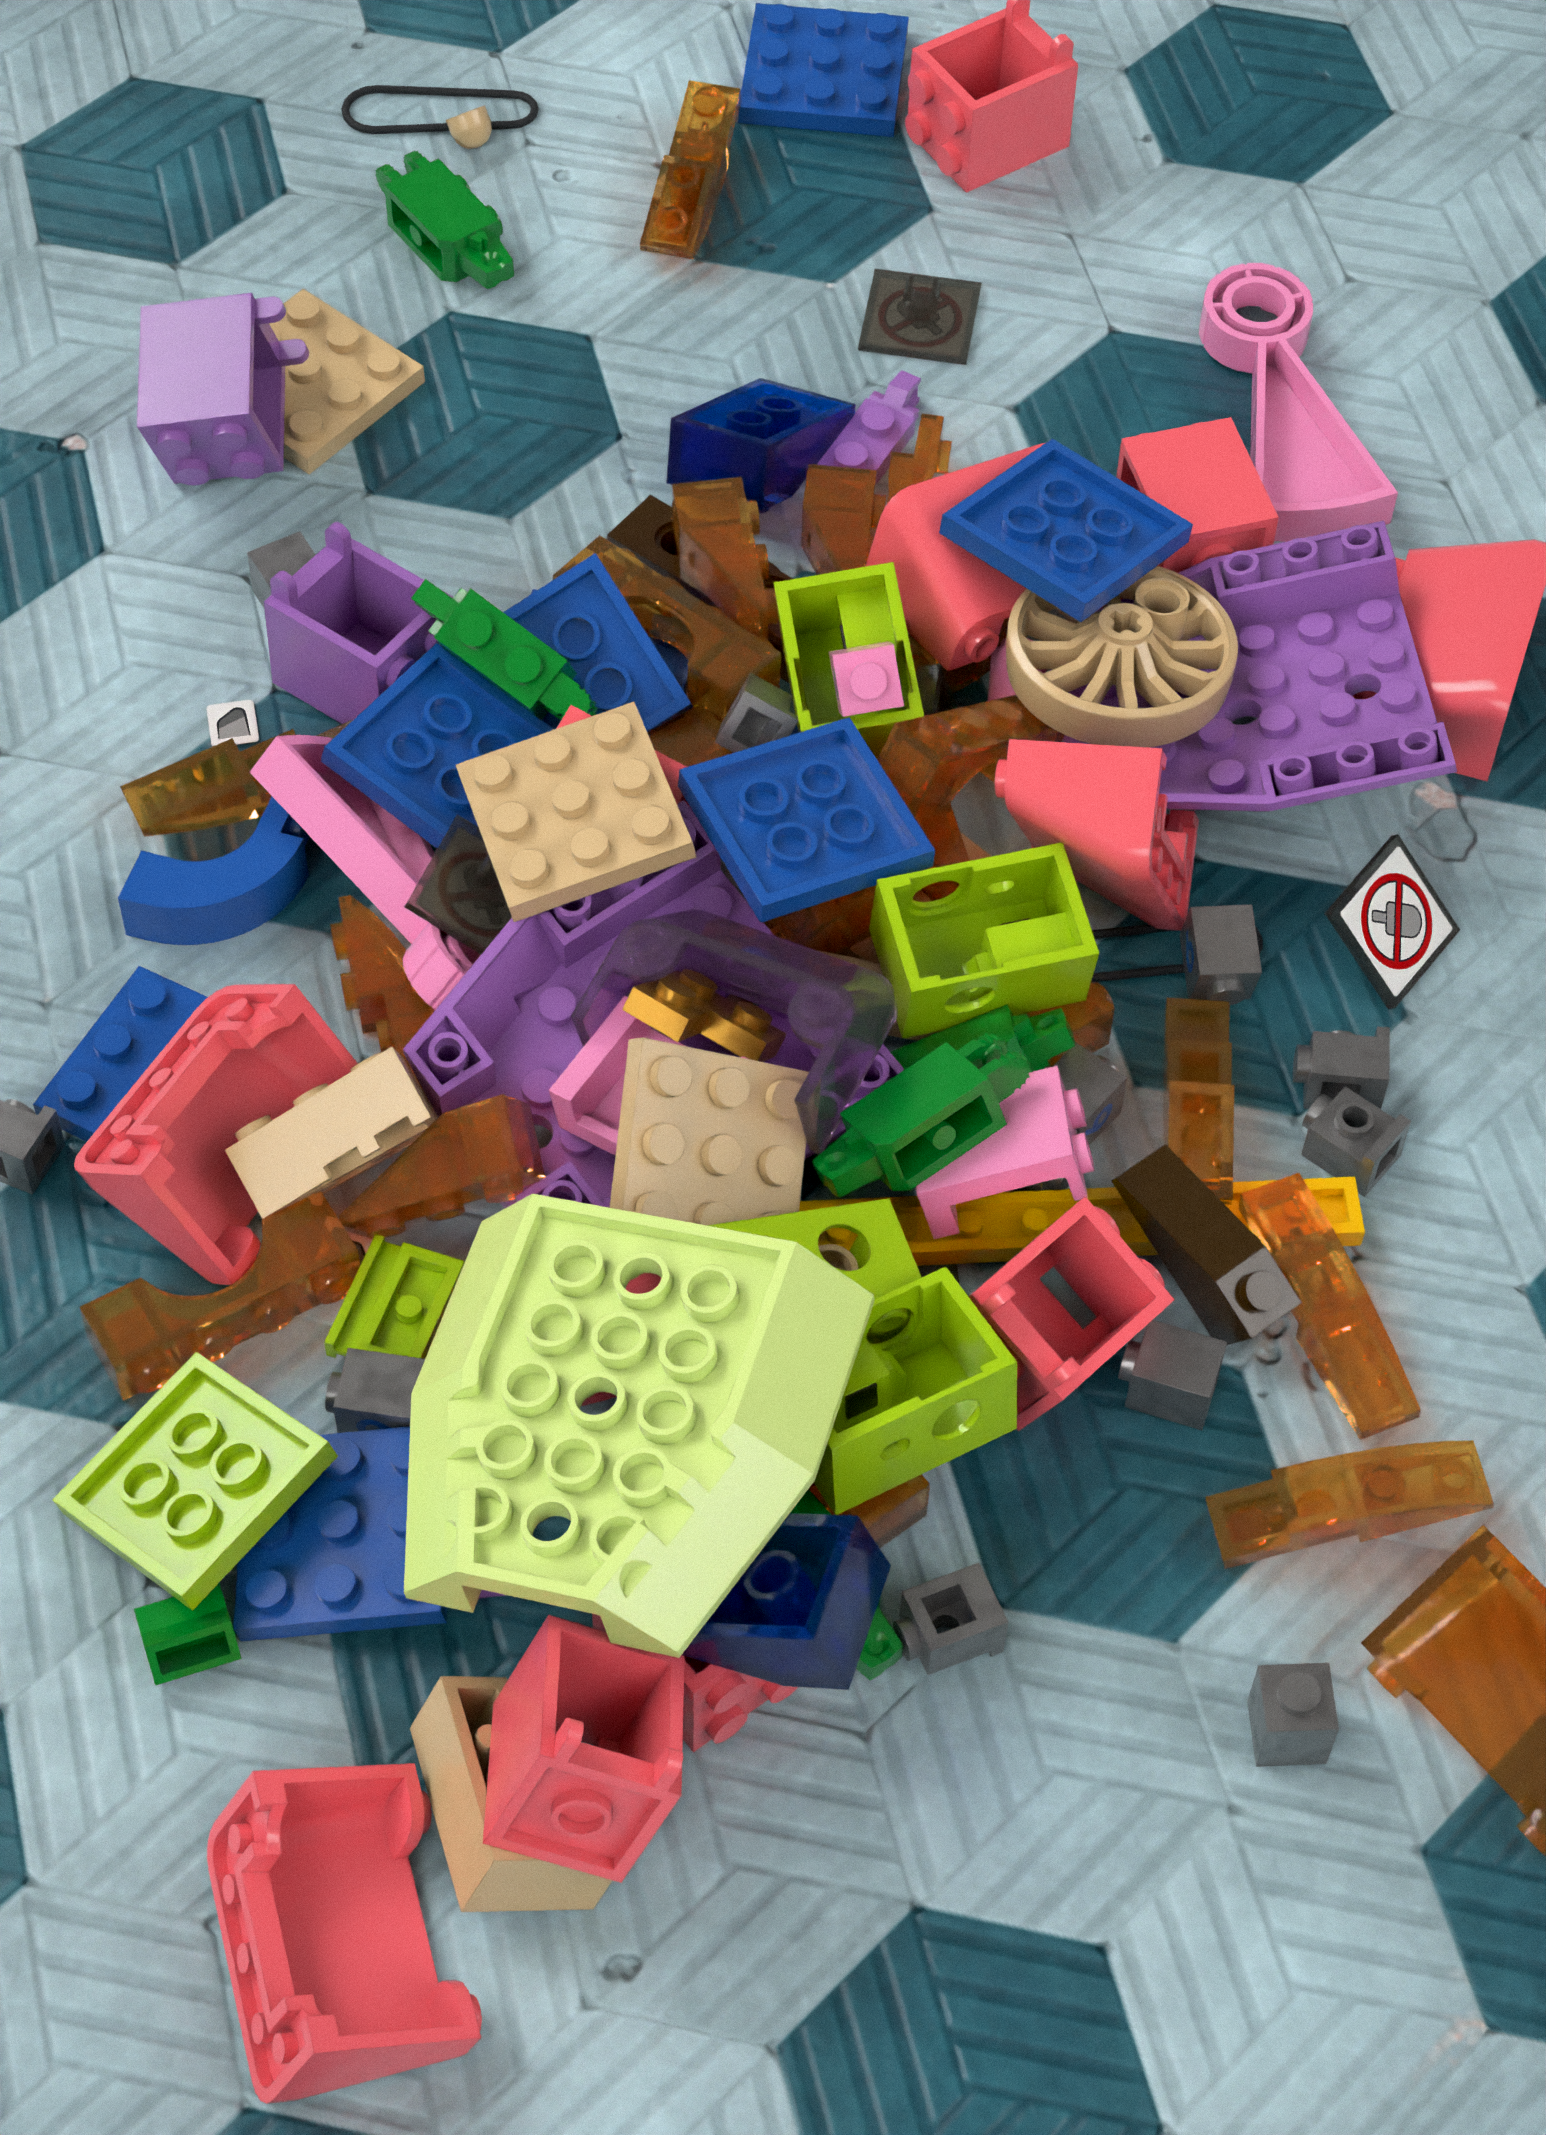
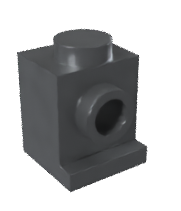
[715,673,799,753]
[1293,1026,1390,1109]
[1301,1086,1411,1197]
[0,1099,65,1195]
[893,1563,1008,1675]

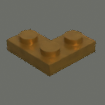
[622,969,787,1062]

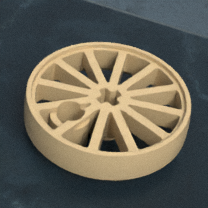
[1006,566,1238,747]

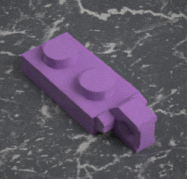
[812,370,921,503]

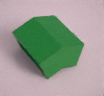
[134,1583,242,1686]

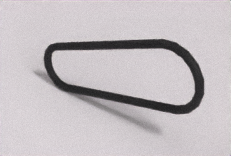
[341,85,539,134]

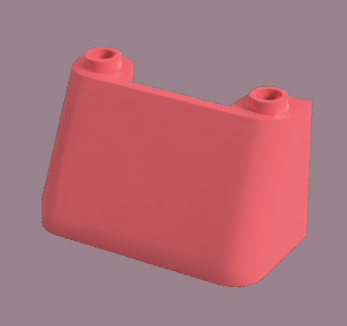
[865,443,1123,671]
[1353,539,1546,782]
[995,739,1199,931]
[74,984,358,1286]
[207,1763,482,2104]

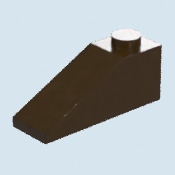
[1111,1144,1301,1346]

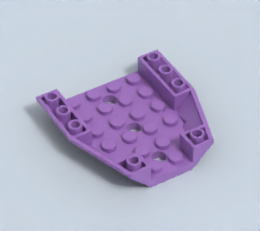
[1049,520,1457,812]
[403,800,904,1209]

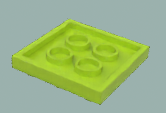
[52,1352,338,1611]

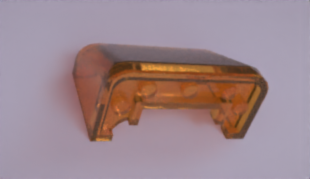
[1361,1525,1546,1856]

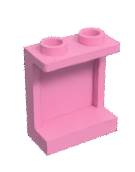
[549,996,748,1155]
[916,1066,1095,1239]

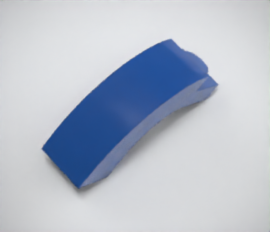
[118,796,309,945]

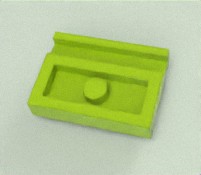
[324,1233,465,1359]

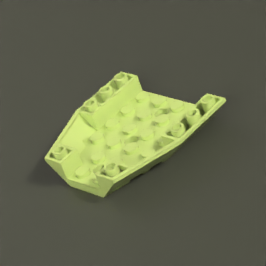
[404,1194,875,1658]

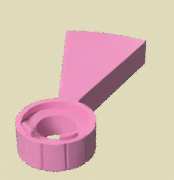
[1199,263,1398,542]
[250,735,485,1010]

